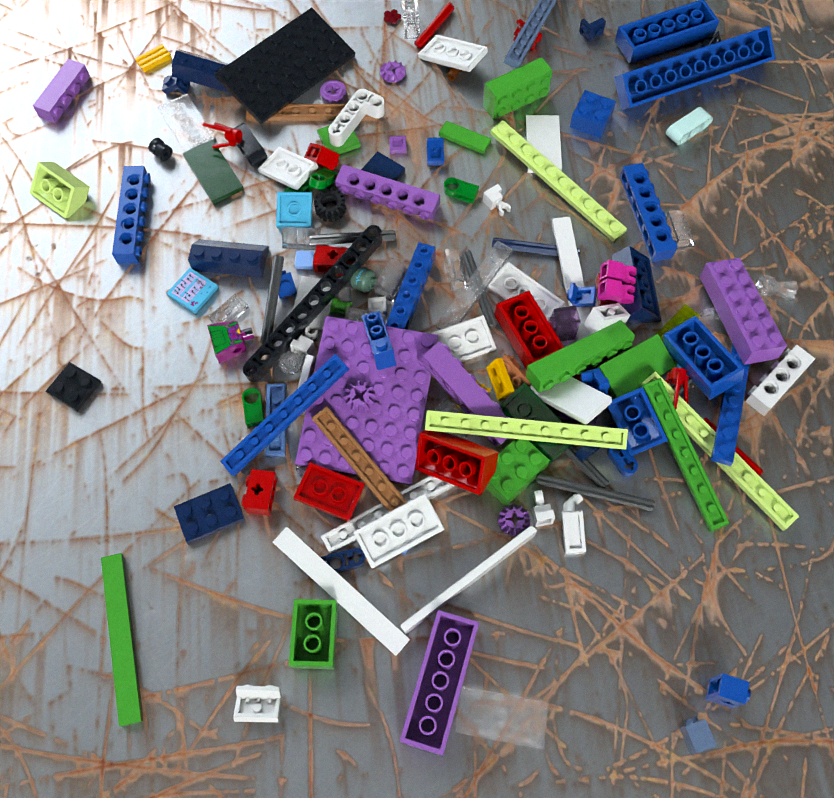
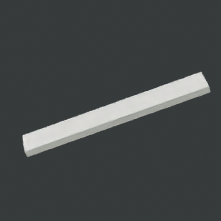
[552,217,591,342]
[321,476,455,554]
[400,526,537,635]
[273,527,410,656]

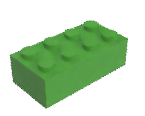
[483,57,553,120]

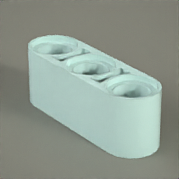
[666,107,713,146]

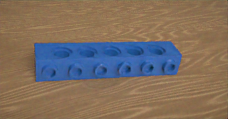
[620,163,677,262]
[112,166,151,264]
[386,242,435,330]

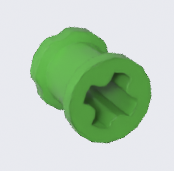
[330,297,353,317]

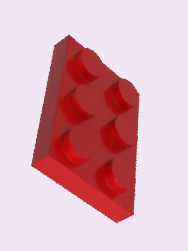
[293,462,365,522]

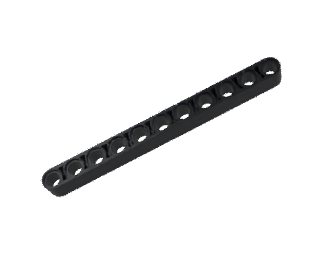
[243,225,383,382]

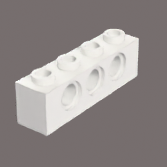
[745,344,815,416]

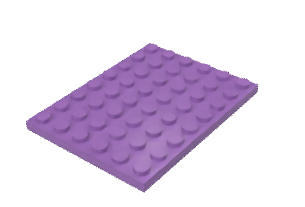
[295,316,438,485]

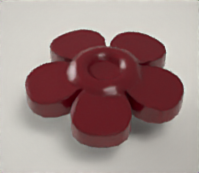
[384,9,401,24]

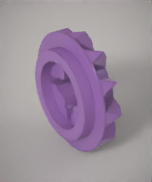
[380,60,406,82]
[320,80,346,103]
[344,380,375,412]
[498,504,531,536]

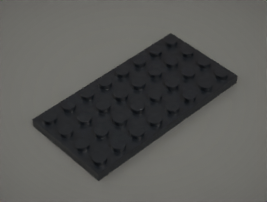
[215,7,356,124]

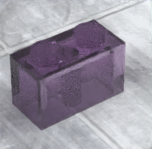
[550,305,581,342]

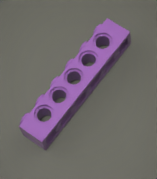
[335,164,440,220]

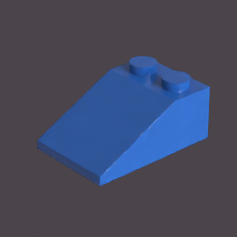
[606,387,668,456]

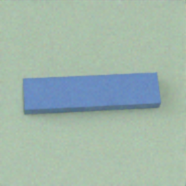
[265,383,287,457]

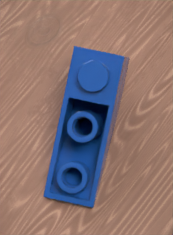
[362,311,396,370]

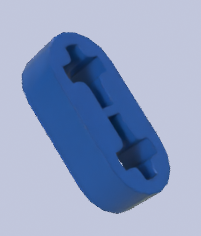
[607,448,638,477]

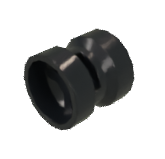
[148,138,173,162]

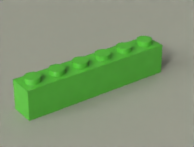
[526,320,635,393]

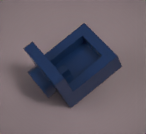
[579,18,606,41]
[162,75,190,95]

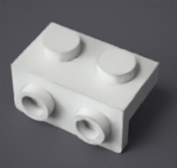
[233,685,282,722]

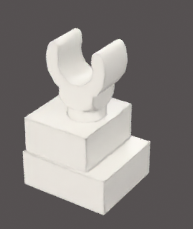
[482,184,511,216]
[290,326,318,359]
[532,490,555,527]

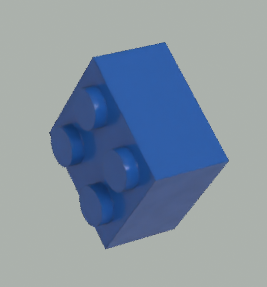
[570,90,616,139]

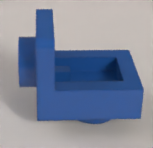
[427,137,444,165]
[279,270,297,298]
[567,283,597,307]
[581,368,610,395]

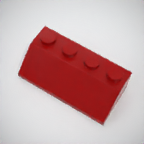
[494,291,564,370]
[415,430,499,495]

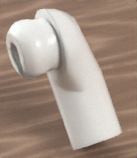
[563,493,583,512]

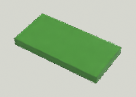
[597,334,676,399]

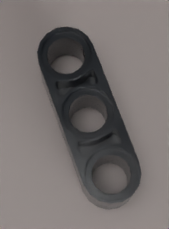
[234,123,268,167]

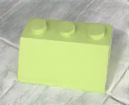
[30,162,90,219]

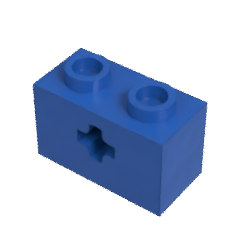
[706,673,751,708]

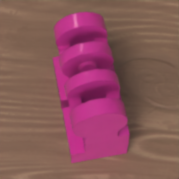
[597,259,637,304]

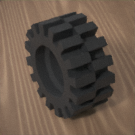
[314,188,346,222]

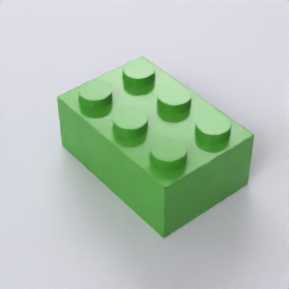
[486,439,550,506]
[289,599,339,670]

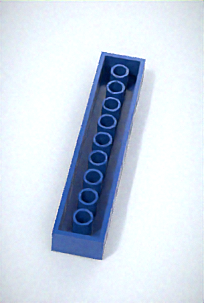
[614,26,775,110]

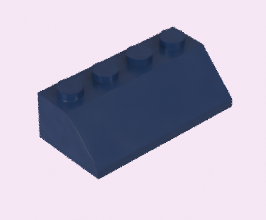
[172,49,231,94]
[188,239,269,278]
[611,246,662,324]

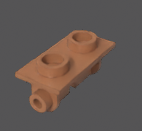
[502,354,532,389]

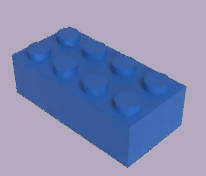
[663,316,744,400]

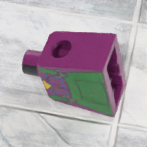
[207,321,254,363]

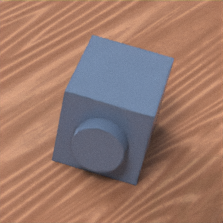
[680,717,717,754]

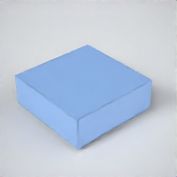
[295,251,315,270]

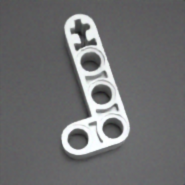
[328,89,385,147]

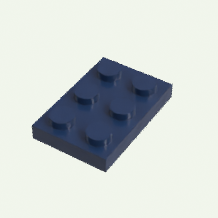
[174,483,245,544]

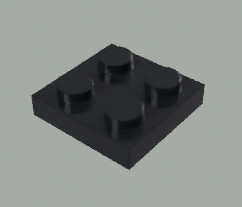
[45,362,101,412]

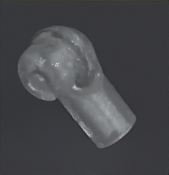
[699,307,722,322]

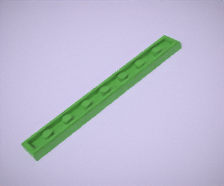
[641,378,730,532]
[101,553,143,727]

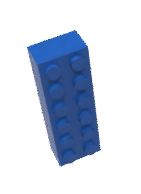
[615,0,719,64]

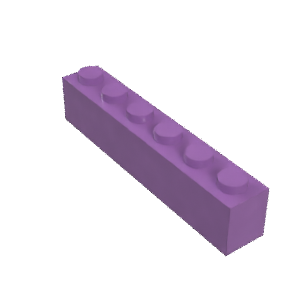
[419,341,510,447]

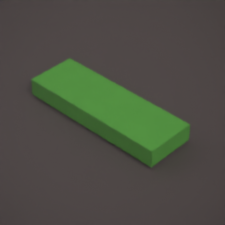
[439,120,491,154]

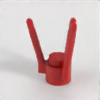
[202,122,243,148]
[665,368,689,409]

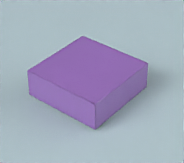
[389,136,407,154]

